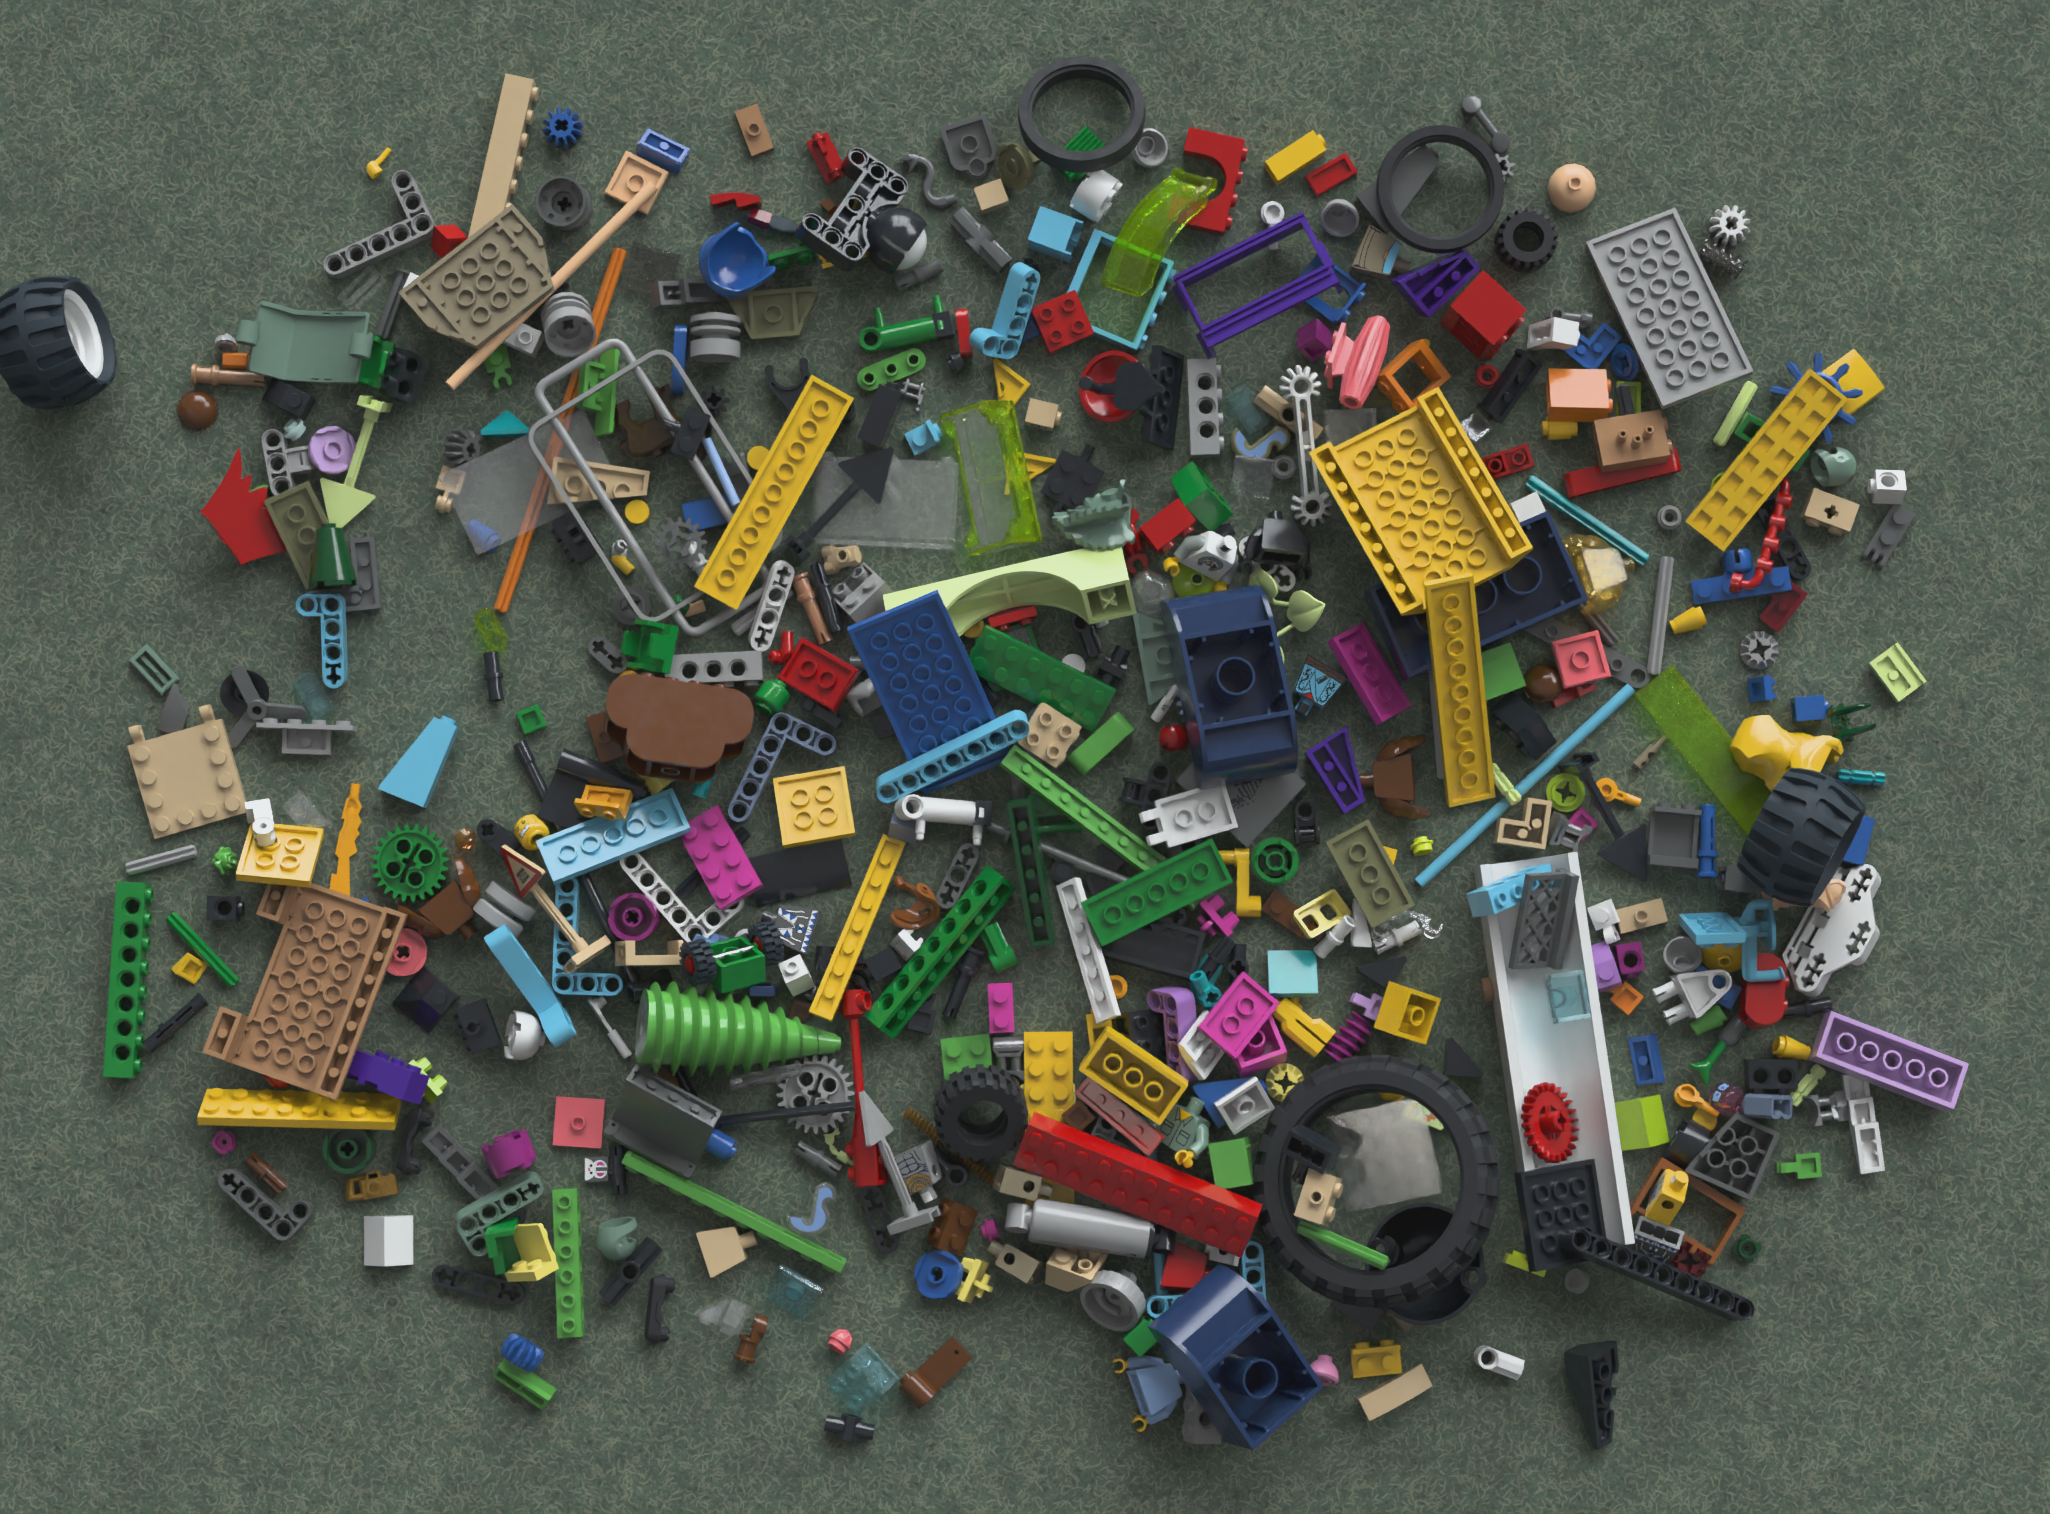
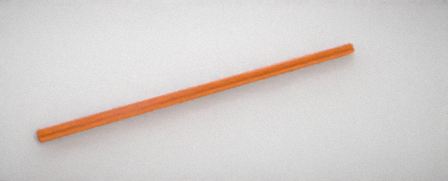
[494,248,627,613]

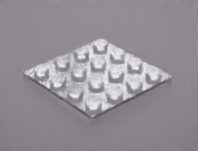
[1325,1098,1444,1213]

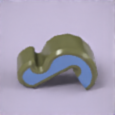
[1230,426,1290,466]

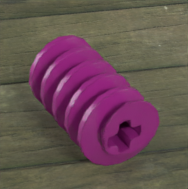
[1323,1011,1373,1062]

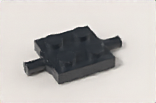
[1040,444,1105,518]

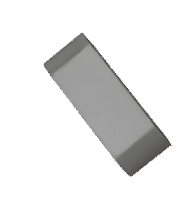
[262,429,316,495]

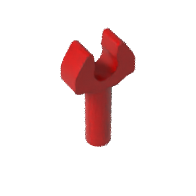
[1130,508,1145,552]
[1124,542,1148,575]

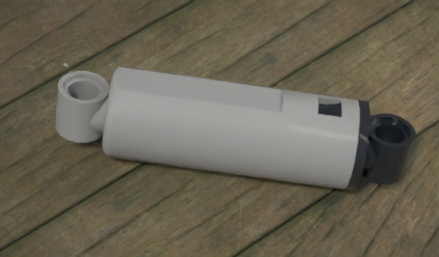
[1005,1199,1177,1259]

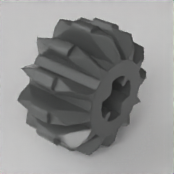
[443,429,483,470]

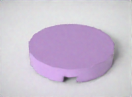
[308,426,356,474]

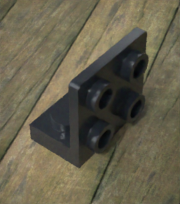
[1113,1009,1166,1058]

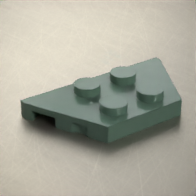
[1132,613,1177,706]

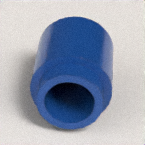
[705,1129,738,1161]

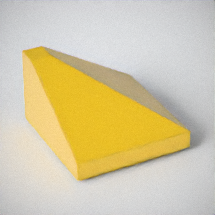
[171,952,208,985]

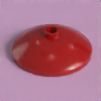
[1079,351,1139,423]

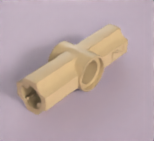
[1253,385,1323,441]

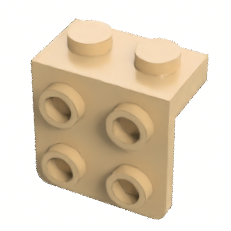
[1017,703,1082,768]

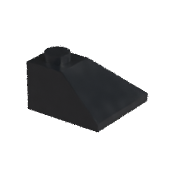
[392,965,461,1034]

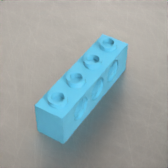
[1466,863,1554,917]

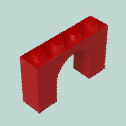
[1167,127,1248,236]

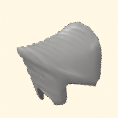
[845,678,882,717]

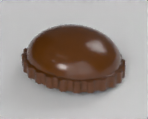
[177,390,219,431]
[1522,664,1563,704]

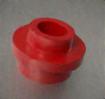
[1475,365,1499,389]

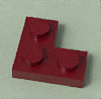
[1759,582,1808,633]

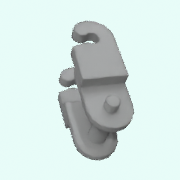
[901,379,926,414]

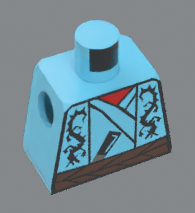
[1292,654,1348,716]

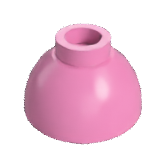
[1310,1355,1339,1386]

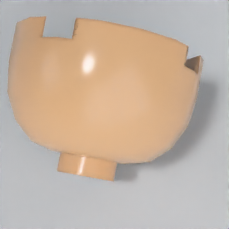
[1547,164,1596,213]

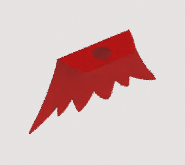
[200,448,287,565]

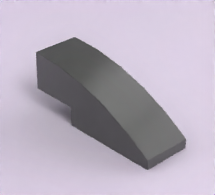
[649,278,728,309]

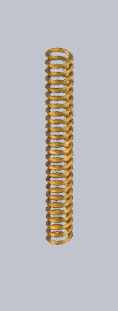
[901,1107,996,1190]

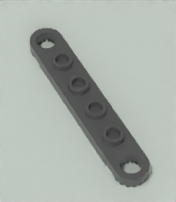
[1523,618,1650,689]

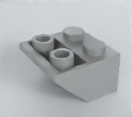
[832,562,893,624]

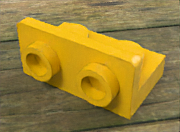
[1350,1339,1402,1378]

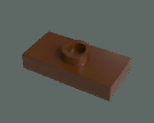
[586,711,624,763]

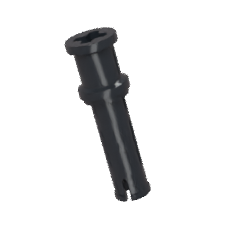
[942,946,985,1019]

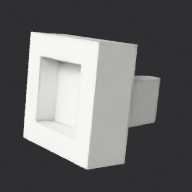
[890,929,923,961]

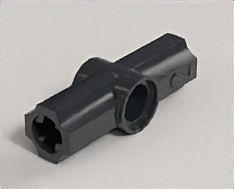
[599,1236,663,1306]

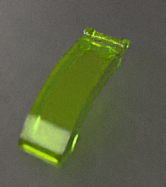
[1101,167,1217,298]

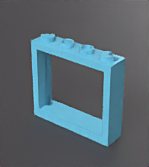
[1067,228,1176,353]

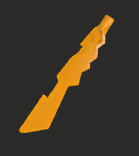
[329,783,362,896]

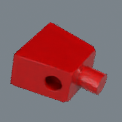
[1160,1242,1213,1292]

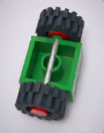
[679,921,785,993]

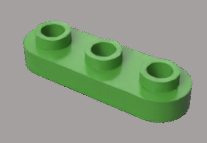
[857,348,926,392]

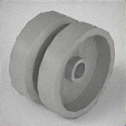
[472,881,536,939]

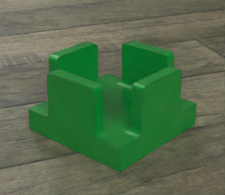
[357,336,396,390]
[620,619,679,674]

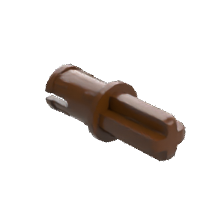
[244,1152,288,1194]

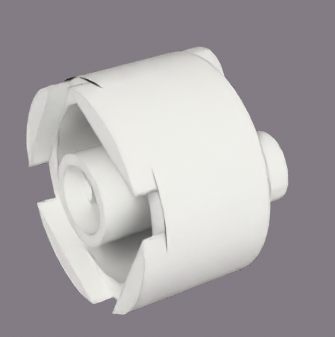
[1069,170,1123,223]

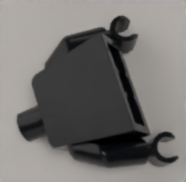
[1238,511,1312,580]

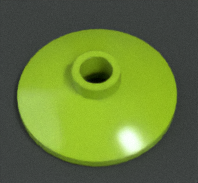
[1173,563,1221,598]

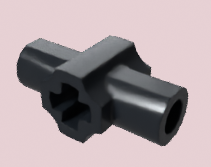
[1097,645,1130,687]
[1226,944,1249,986]
[824,1413,875,1442]

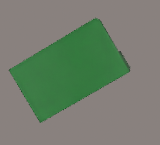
[1171,460,1234,531]
[484,1217,521,1275]

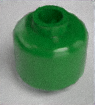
[754,679,790,716]

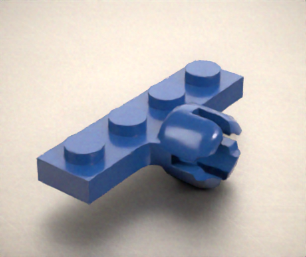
[1691,548,1792,605]

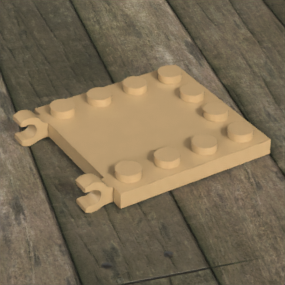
[127,704,247,839]

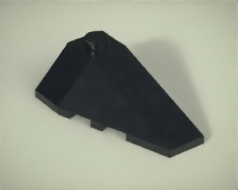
[1564,1340,1619,1450]

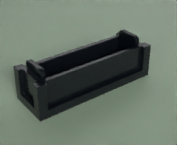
[1476,348,1542,424]

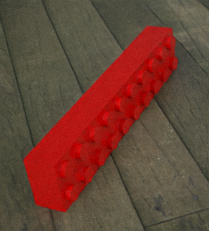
[1013,1112,1262,1258]

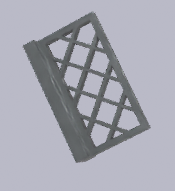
[1508,868,1579,970]

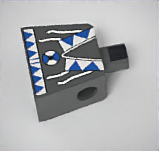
[760,905,821,955]
[1632,1215,1684,1264]

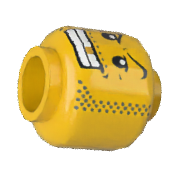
[514,815,550,851]

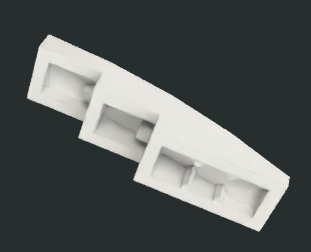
[1841,1074,1885,1174]

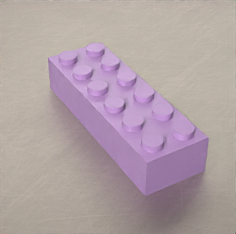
[1809,1011,1969,1112]

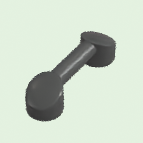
[1461,96,1510,154]

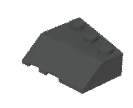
[1684,1113,1780,1201]

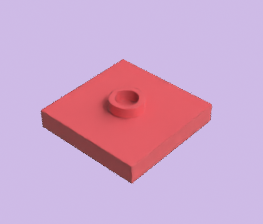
[1550,630,1611,690]
[553,1096,606,1148]

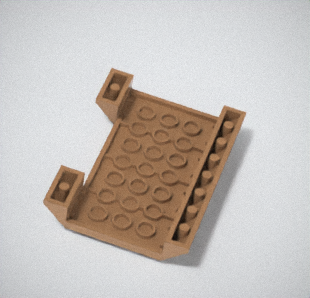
[202,883,408,1100]

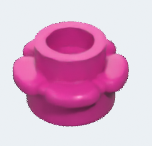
[212,1130,236,1154]
[981,1219,1000,1242]

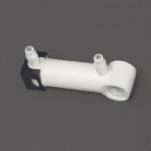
[894,794,992,846]

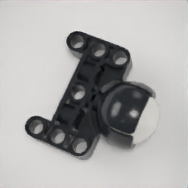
[795,147,927,274]

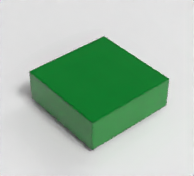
[515,704,548,736]

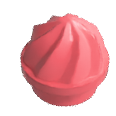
[827,1329,852,1355]

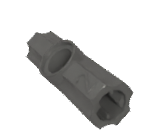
[948,207,1013,274]

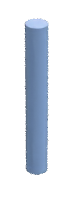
[702,437,741,507]

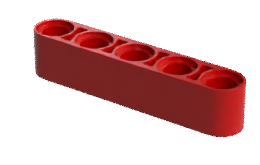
[1562,447,1682,499]

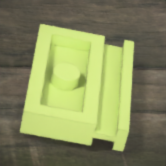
[1868,642,1927,703]

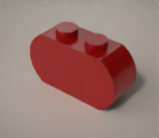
[1738,953,1789,1030]

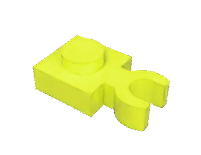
[1503,1250,1547,1277]

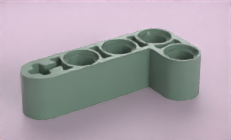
[455,1171,544,1256]

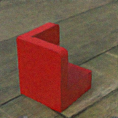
[431,225,468,258]

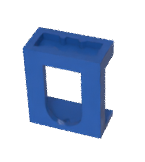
[1299,254,1366,326]

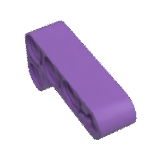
[1147,985,1198,1083]

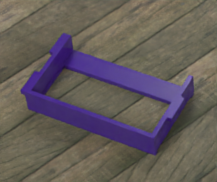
[1172,212,1342,359]

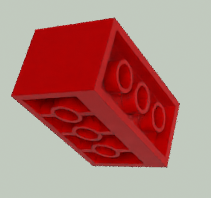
[1440,270,1527,362]

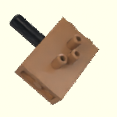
[1591,384,1673,473]

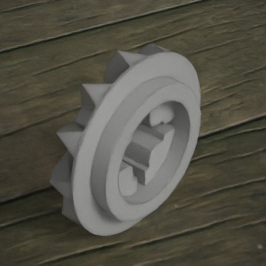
[1740,631,1779,669]

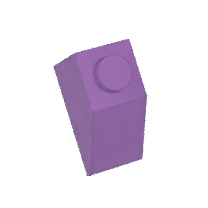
[1591,941,1622,994]

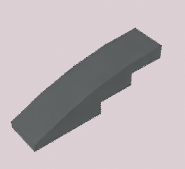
[421,1122,508,1213]

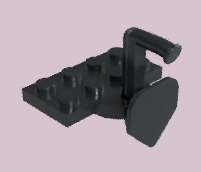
[1079,345,1184,450]

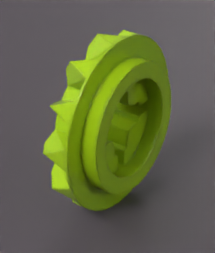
[1546,773,1585,812]

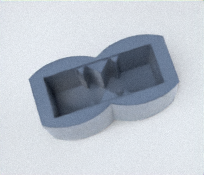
[1742,1093,1793,1119]

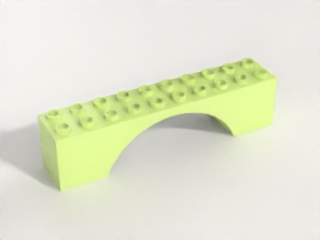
[883,546,1137,637]

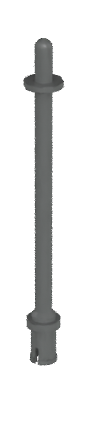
[986,822,1129,884]

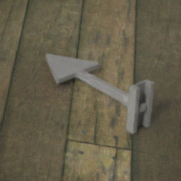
[859,1091,941,1235]

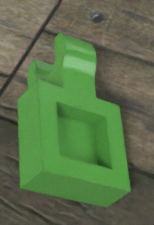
[1776,1152,1822,1179]

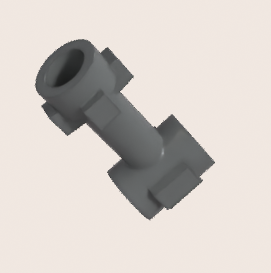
[1546,306,1593,329]

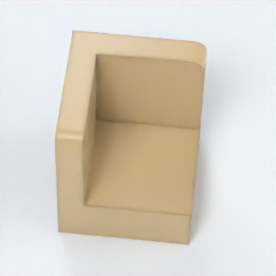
[974,178,1009,215]

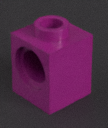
[1613,942,1645,978]

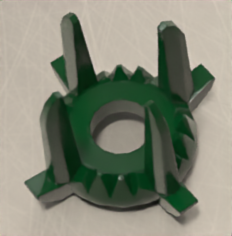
[1827,703,1877,744]

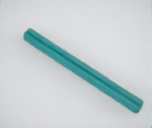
[1525,475,1649,566]

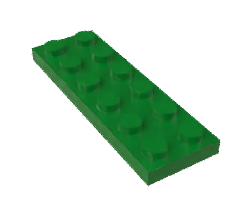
[969,624,1116,733]
[1080,838,1233,946]

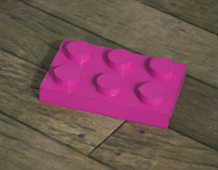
[1197,972,1280,1060]

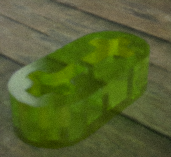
[475,608,509,652]

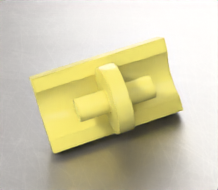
[955,1257,993,1303]

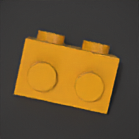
[574,785,634,821]

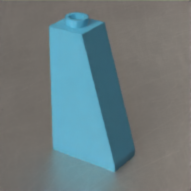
[378,715,460,808]

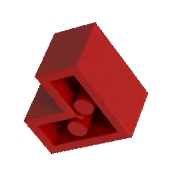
[1139,498,1196,556]

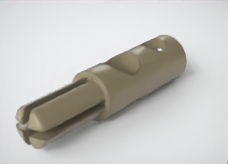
[1632,733,1668,770]

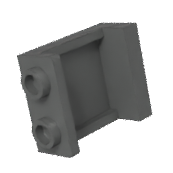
[1647,802,1702,869]

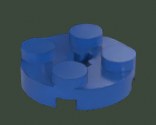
[914,1250,964,1300]

